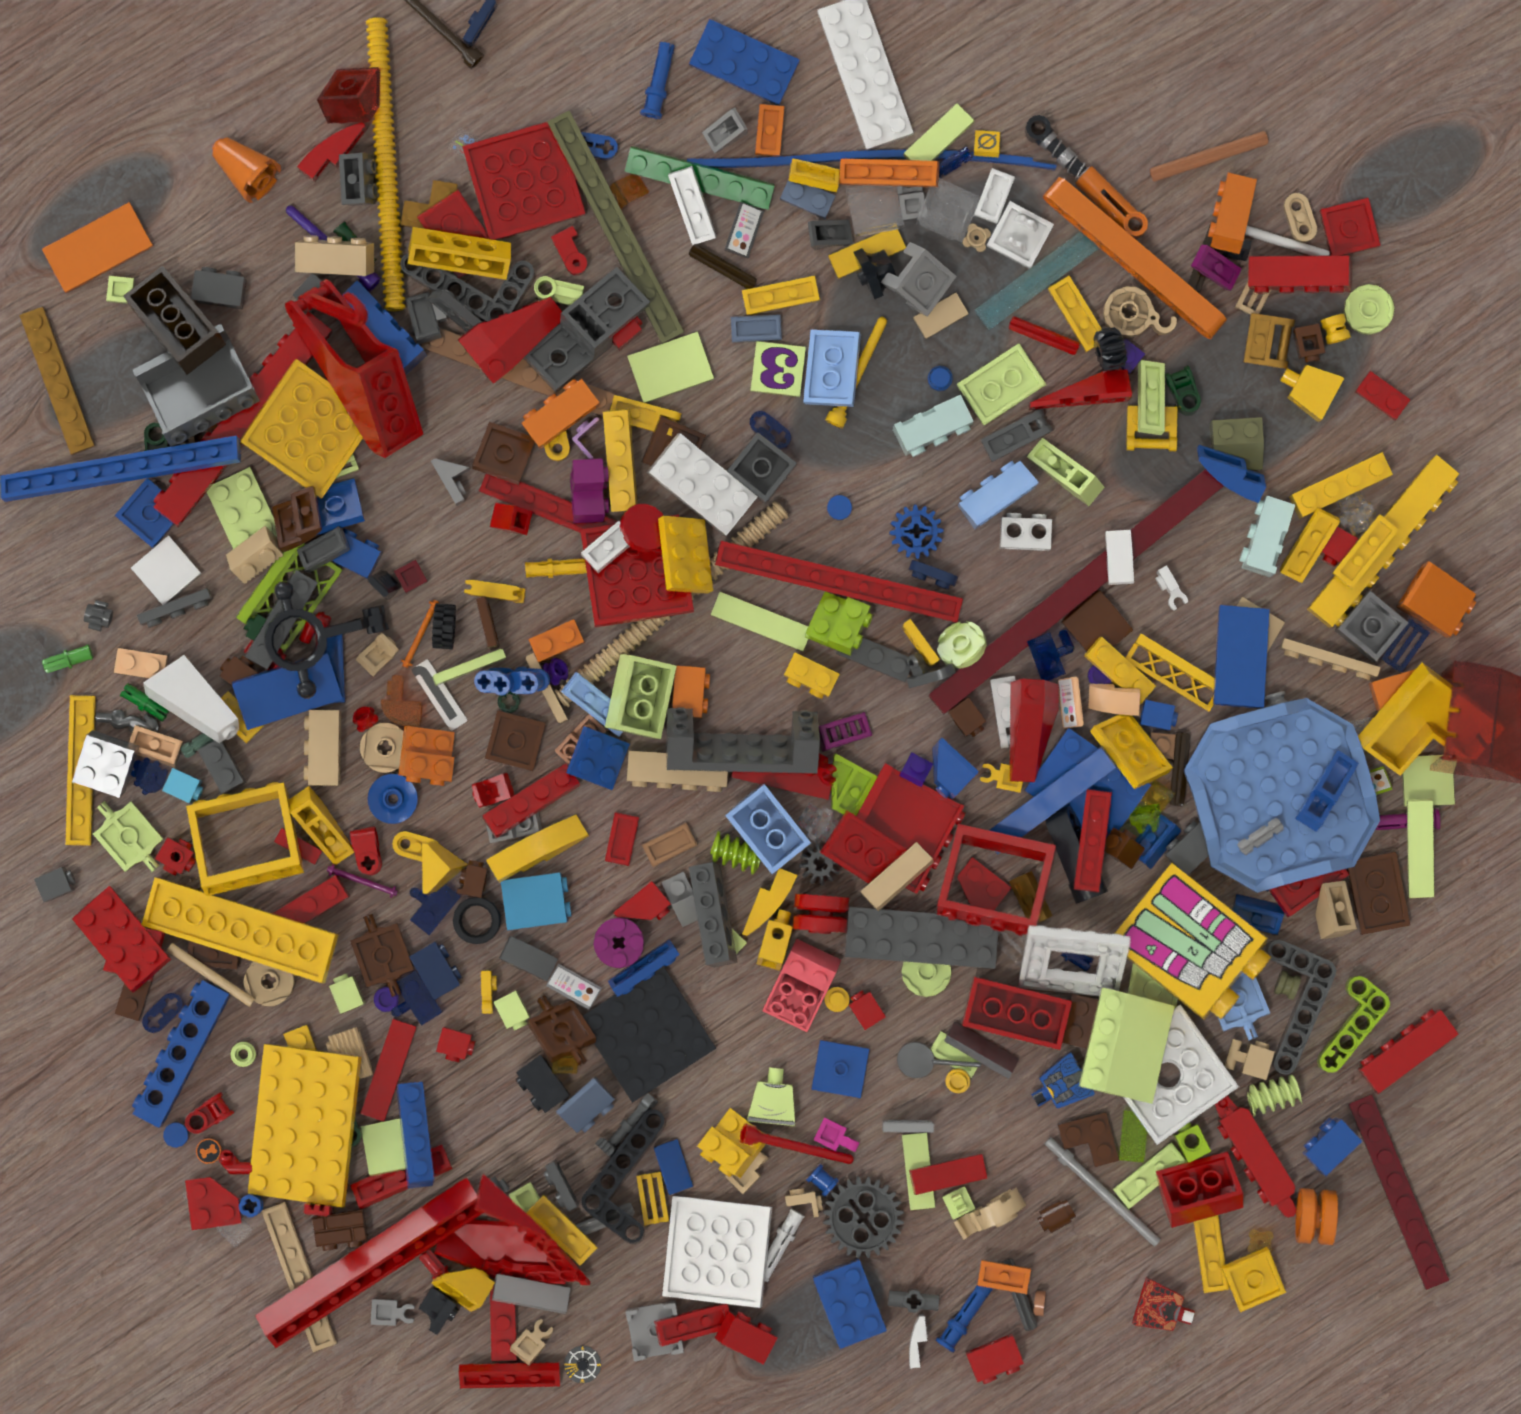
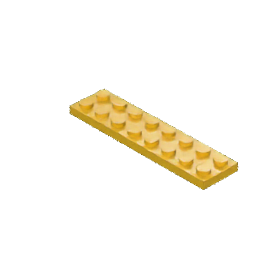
[142,877,339,983]

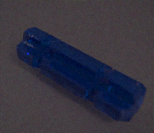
[939,147,973,179]

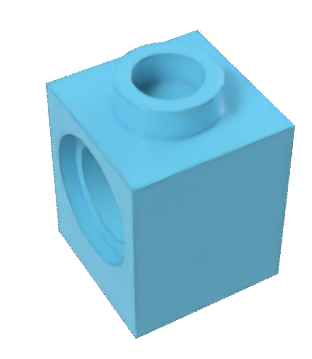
[162,768,204,804]

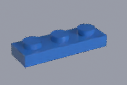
[608,939,680,997]

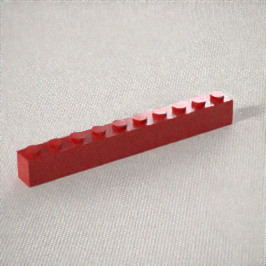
[153,312,332,528]
[255,1177,483,1348]

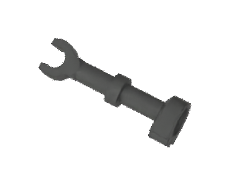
[595,1093,658,1158]

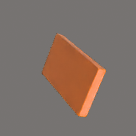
[42,202,154,293]

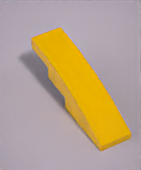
[486,815,589,883]

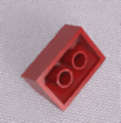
[1156,1151,1243,1228]

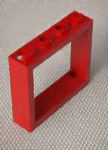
[937,824,1056,936]

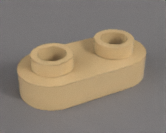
[1283,193,1317,243]

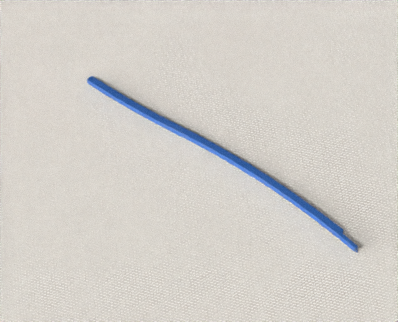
[687,150,1056,170]

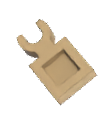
[510,1319,553,1365]

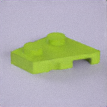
[831,753,878,816]

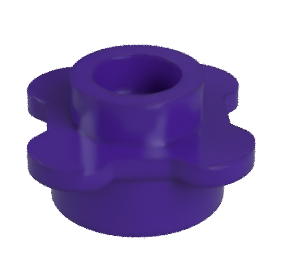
[542,658,568,686]

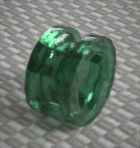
[497,691,520,713]

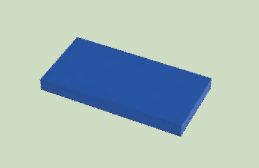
[1213,605,1270,709]
[231,651,343,730]

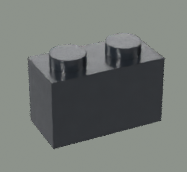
[515,1054,570,1113]

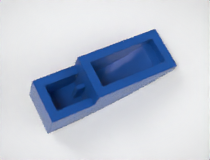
[1197,445,1266,503]
[1295,750,1359,832]

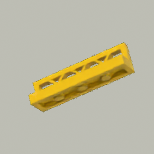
[1125,634,1215,712]

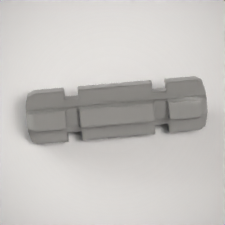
[1237,818,1284,855]

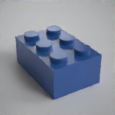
[813,1258,887,1349]

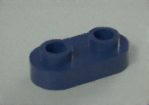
[908,560,958,590]

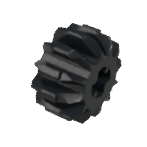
[1093,327,1127,371]

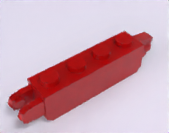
[1214,1096,1297,1218]

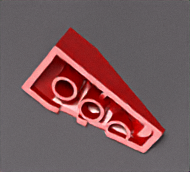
[458,297,562,384]
[1029,367,1132,410]
[1010,679,1059,783]

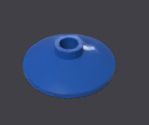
[368,774,418,824]

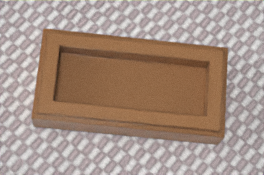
[642,823,697,867]

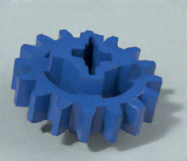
[889,505,943,559]

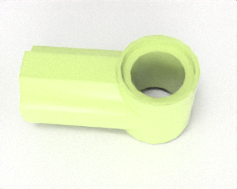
[534,276,585,305]

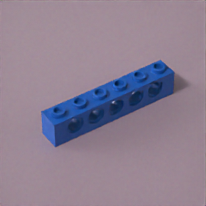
[132,980,231,1128]

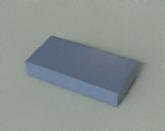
[731,315,782,343]

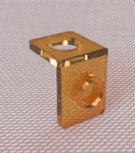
[609,174,649,209]

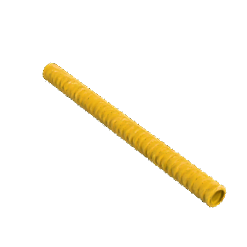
[365,18,406,311]

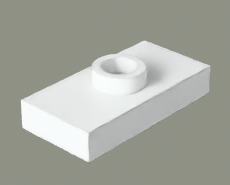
[974,168,1015,224]

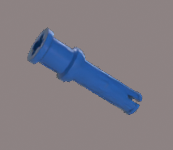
[640,42,675,119]
[935,1286,993,1353]

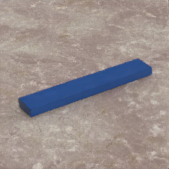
[989,747,1117,855]

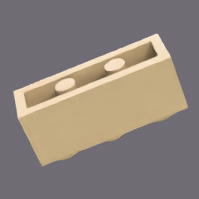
[295,235,374,276]
[304,710,341,786]

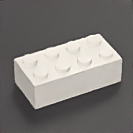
[646,434,757,536]

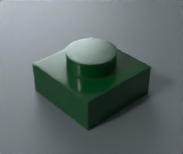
[243,614,267,641]

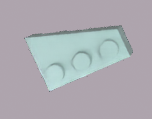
[893,395,974,457]

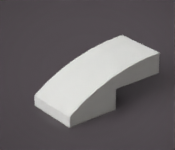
[1105,530,1134,585]
[909,1314,927,1368]

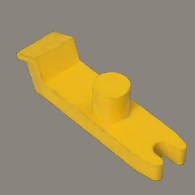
[464,580,526,603]

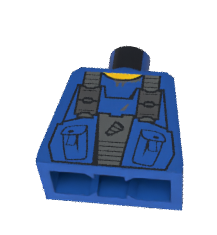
[1031,1052,1095,1109]

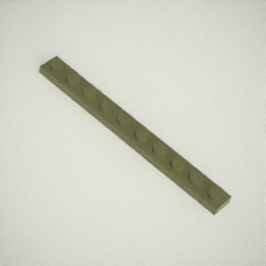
[547,110,684,344]

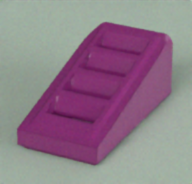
[819,712,873,752]

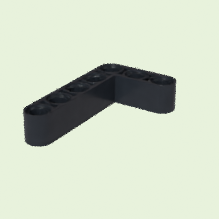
[581,1110,666,1245]

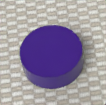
[1087,665,1111,684]
[374,987,399,1012]

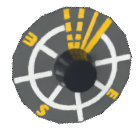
[564,1346,601,1384]

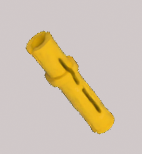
[525,558,587,578]

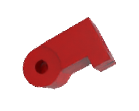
[551,226,588,276]

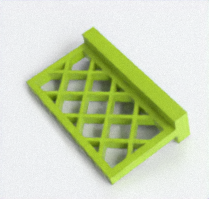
[236,544,342,652]

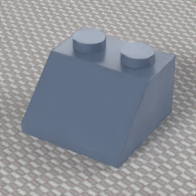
[556,1076,615,1133]

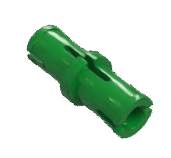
[120,683,170,722]

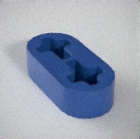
[581,132,618,160]

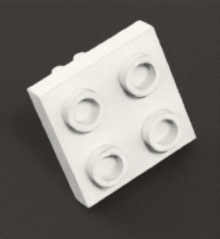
[987,201,1054,269]

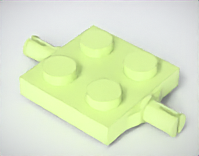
[93,801,164,872]

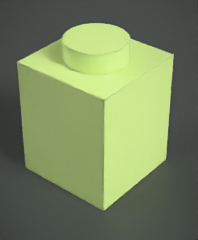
[329,973,366,1014]
[494,990,530,1031]

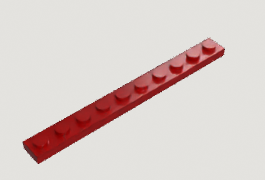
[715,541,963,623]

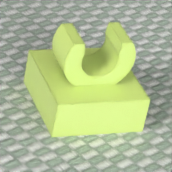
[942,1186,975,1220]

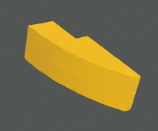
[742,868,797,936]

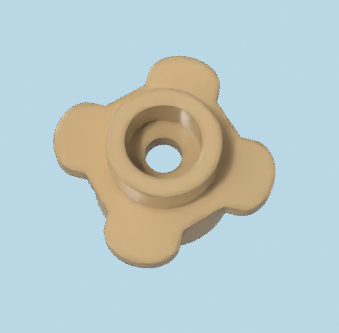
[962,224,991,252]

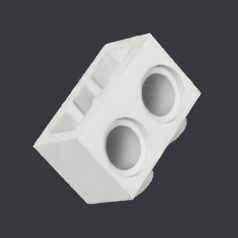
[1000,513,1052,551]

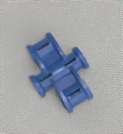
[474,666,550,696]

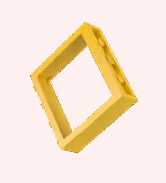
[186,782,304,896]

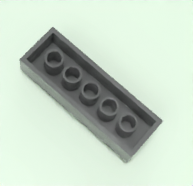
[845,907,998,969]

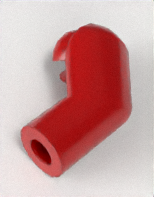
[299,612,332,644]
[219,1149,252,1175]

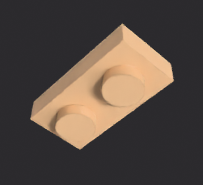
[114,648,168,678]

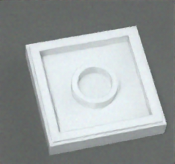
[131,535,202,605]

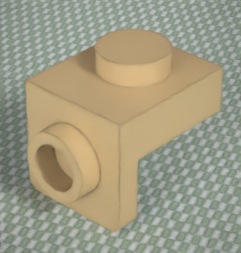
[356,633,399,677]
[785,1188,823,1217]

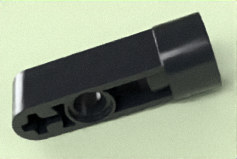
[1045,806,1108,904]

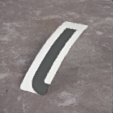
[412,660,467,731]

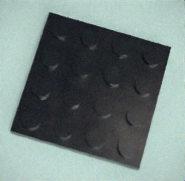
[583,966,716,1103]

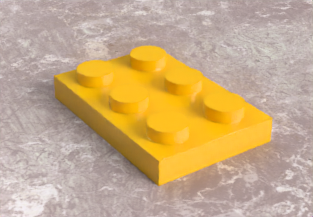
[658,516,713,594]
[1090,714,1173,789]

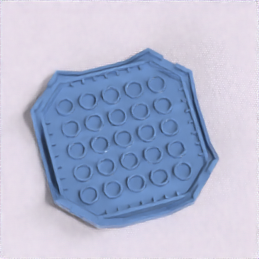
[1184,698,1380,893]

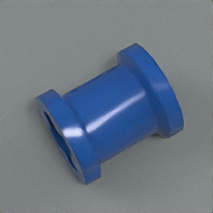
[806,1164,839,1197]
[239,1194,264,1217]

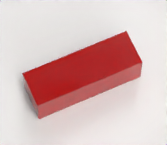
[274,828,323,865]

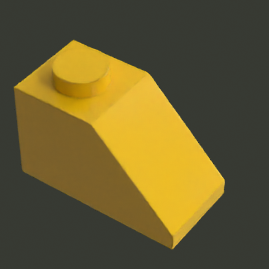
[432,1268,495,1312]

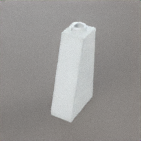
[143,655,239,743]

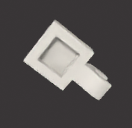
[1155,565,1188,611]

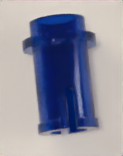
[1061,952,1094,972]

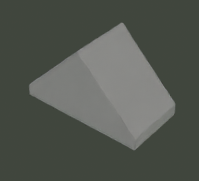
[702,108,748,154]

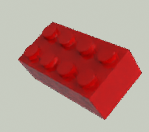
[961,977,1072,1050]

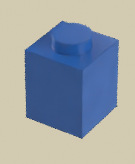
[1139,700,1178,731]

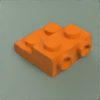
[398,726,455,786]

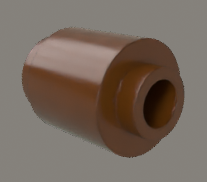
[1037,1199,1076,1233]

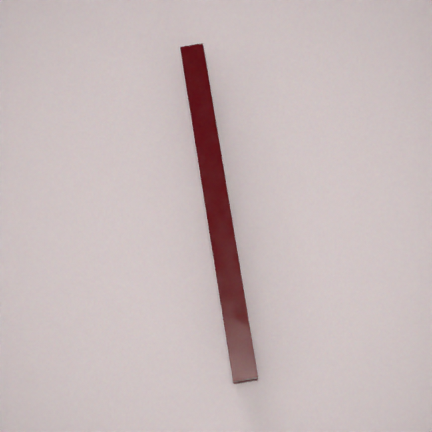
[928,469,1224,715]

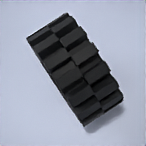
[432,603,456,650]

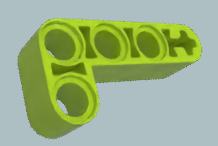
[1317,976,1390,1073]

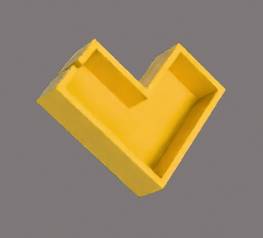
[1358,662,1502,776]

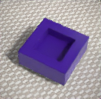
[1121,339,1145,374]
[899,752,933,787]

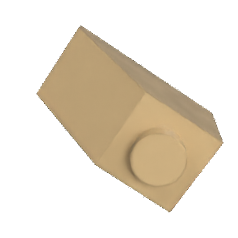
[1315,881,1357,939]

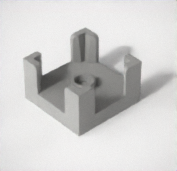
[881,242,957,317]
[626,1301,684,1361]

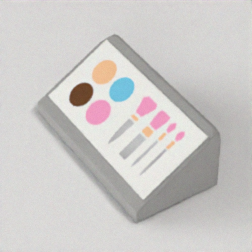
[546,964,602,1010]

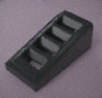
[368,571,401,600]

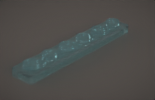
[974,232,1100,331]

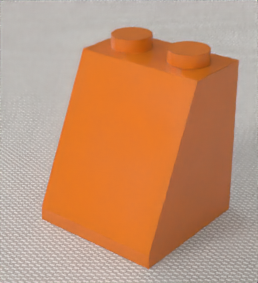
[1396,561,1476,638]

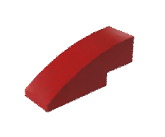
[297,122,367,182]

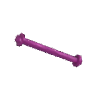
[327,864,398,898]

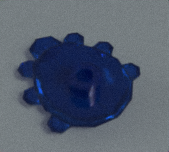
[131,757,168,795]

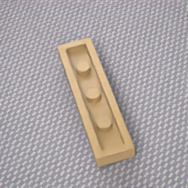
[1279,638,1380,681]

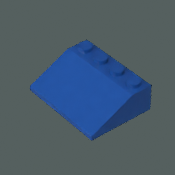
[1025,728,1151,838]

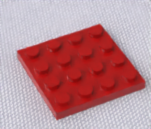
[462,122,585,240]
[580,514,694,628]

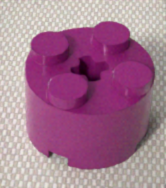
[593,918,644,968]

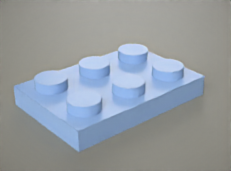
[803,330,861,407]

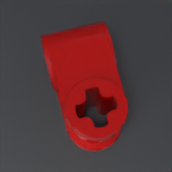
[350,826,382,875]
[185,1092,235,1134]

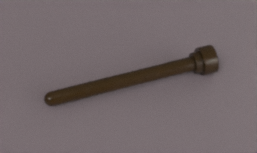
[404,0,484,69]

